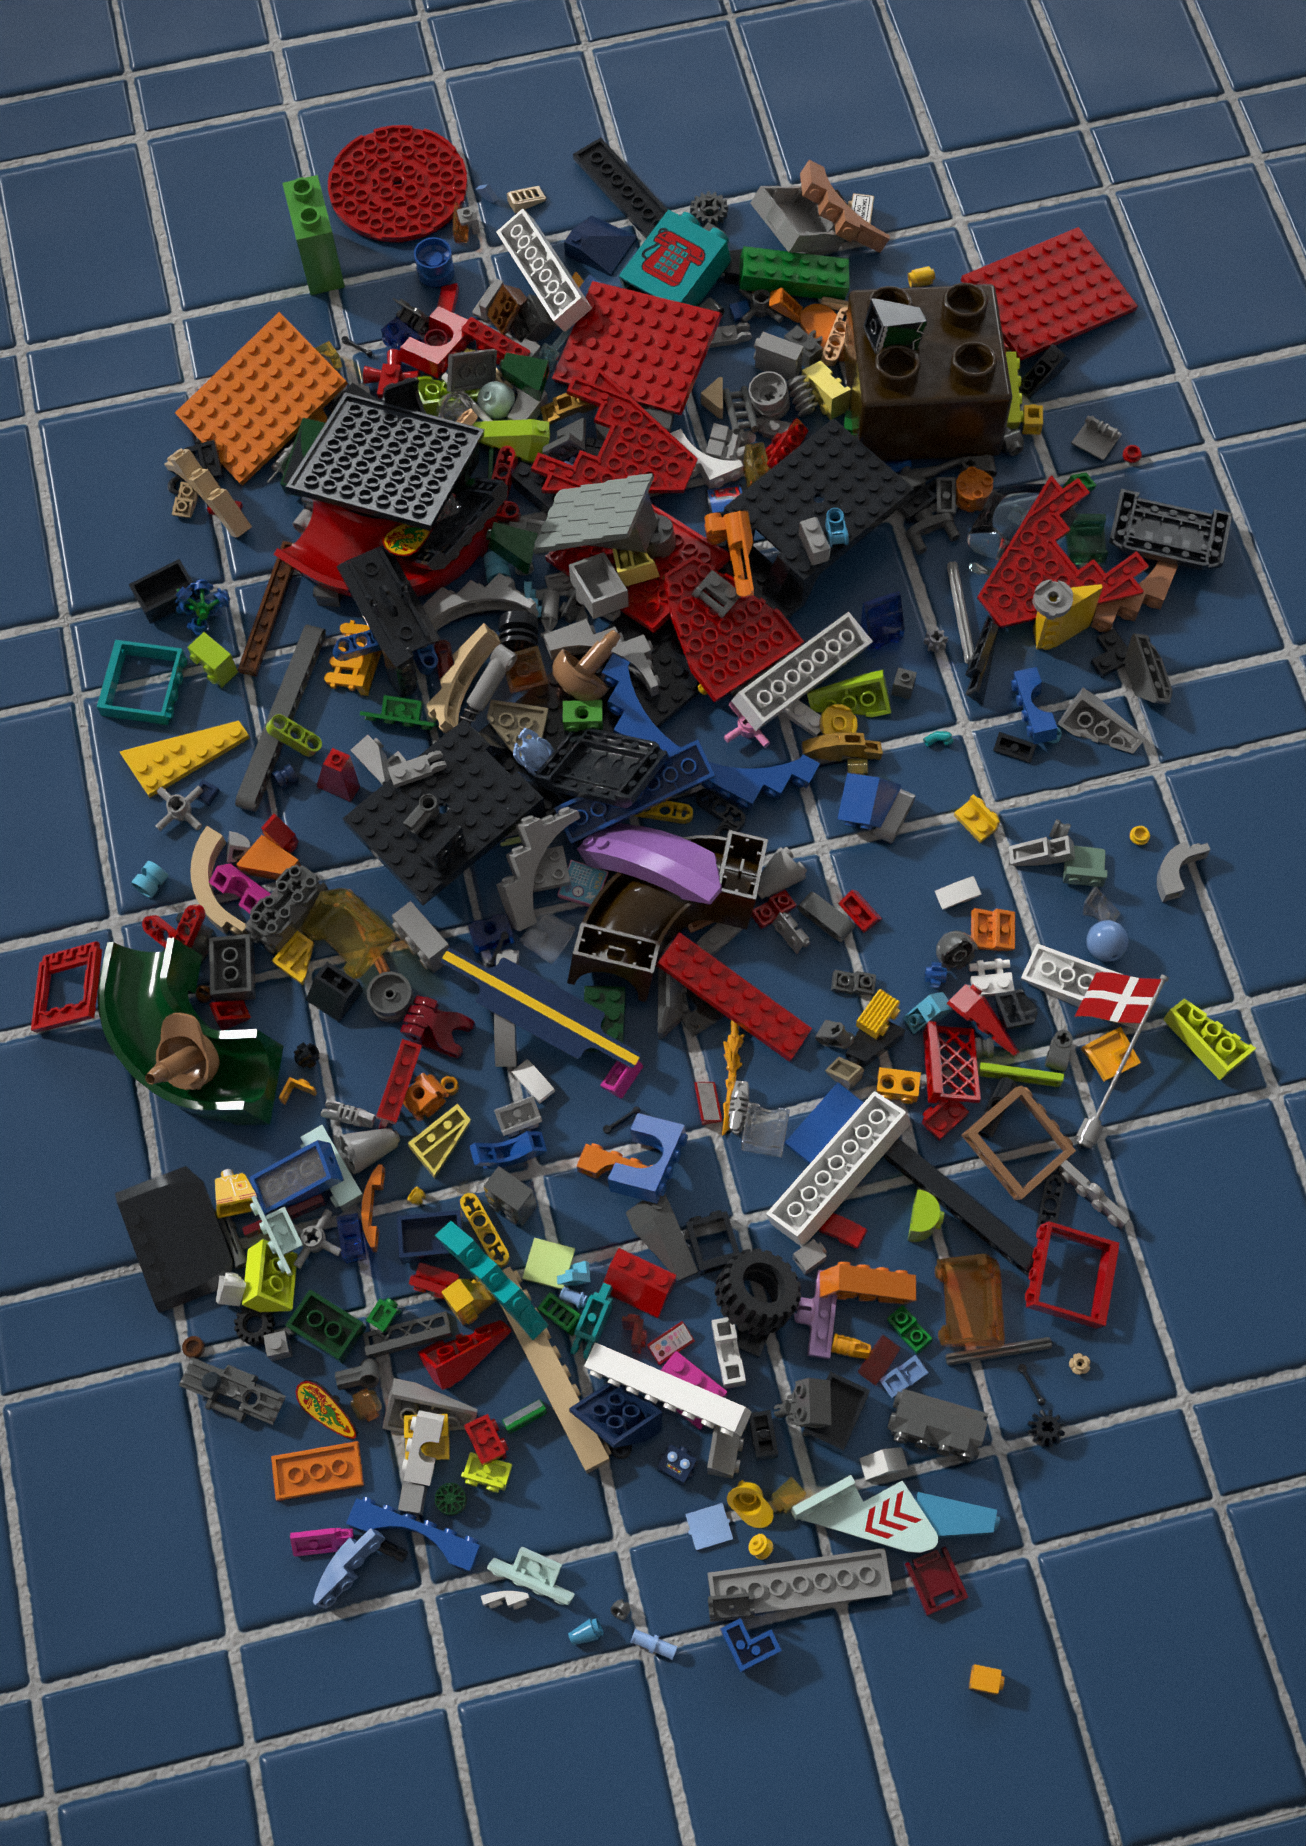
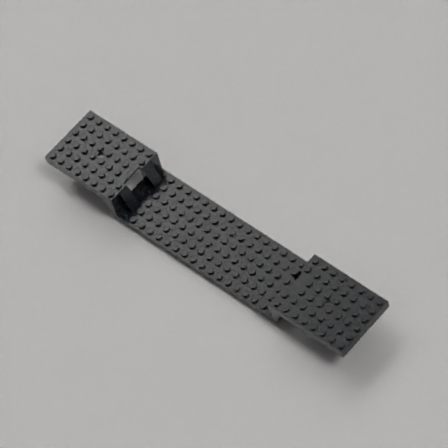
[343,418,914,906]

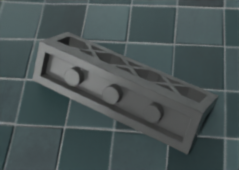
[363,1311,453,1359]

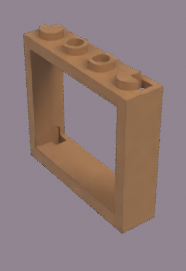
[961,1086,1076,1200]

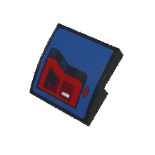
[705,484,743,517]

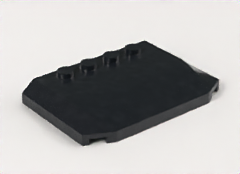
[403,477,508,570]
[1109,489,1233,570]
[534,728,669,808]
[115,1166,233,1313]

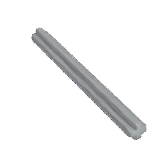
[947,561,974,664]

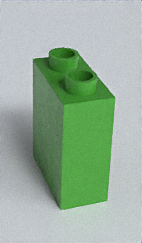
[282,175,345,295]

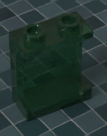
[1066,514,1108,564]

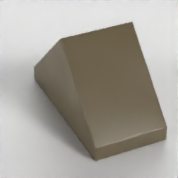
[825,1057,864,1091]

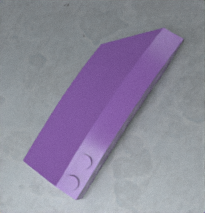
[577,823,722,904]

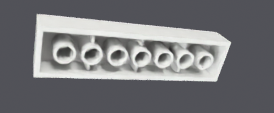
[497,209,592,332]
[732,612,873,731]
[766,1091,910,1247]

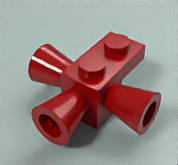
[363,349,420,399]

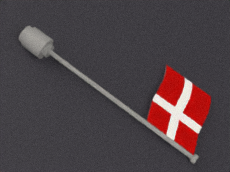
[1074,972,1169,1149]

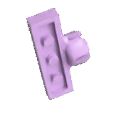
[794,1270,837,1359]

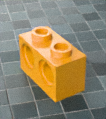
[876,1067,921,1104]

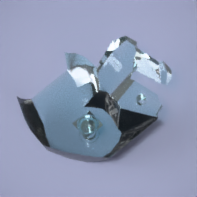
[967,484,1078,576]

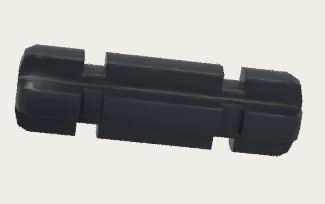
[378,1540,408,1562]

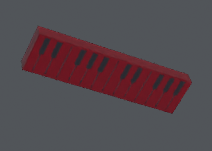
[242,1194,326,1239]

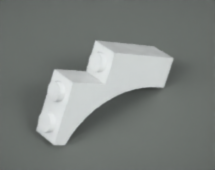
[670,429,743,489]

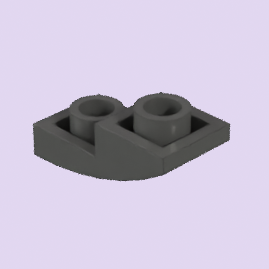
[831,970,876,995]

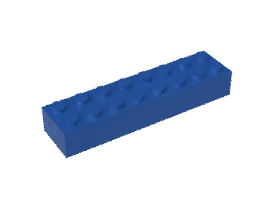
[554,740,716,845]

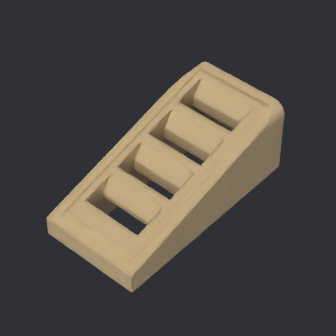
[507,186,546,213]

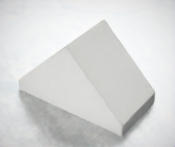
[859,1447,908,1480]

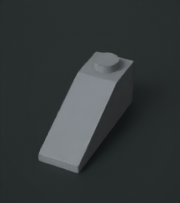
[351,735,391,785]

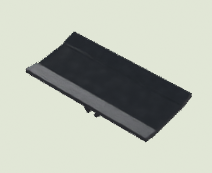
[337,546,441,652]

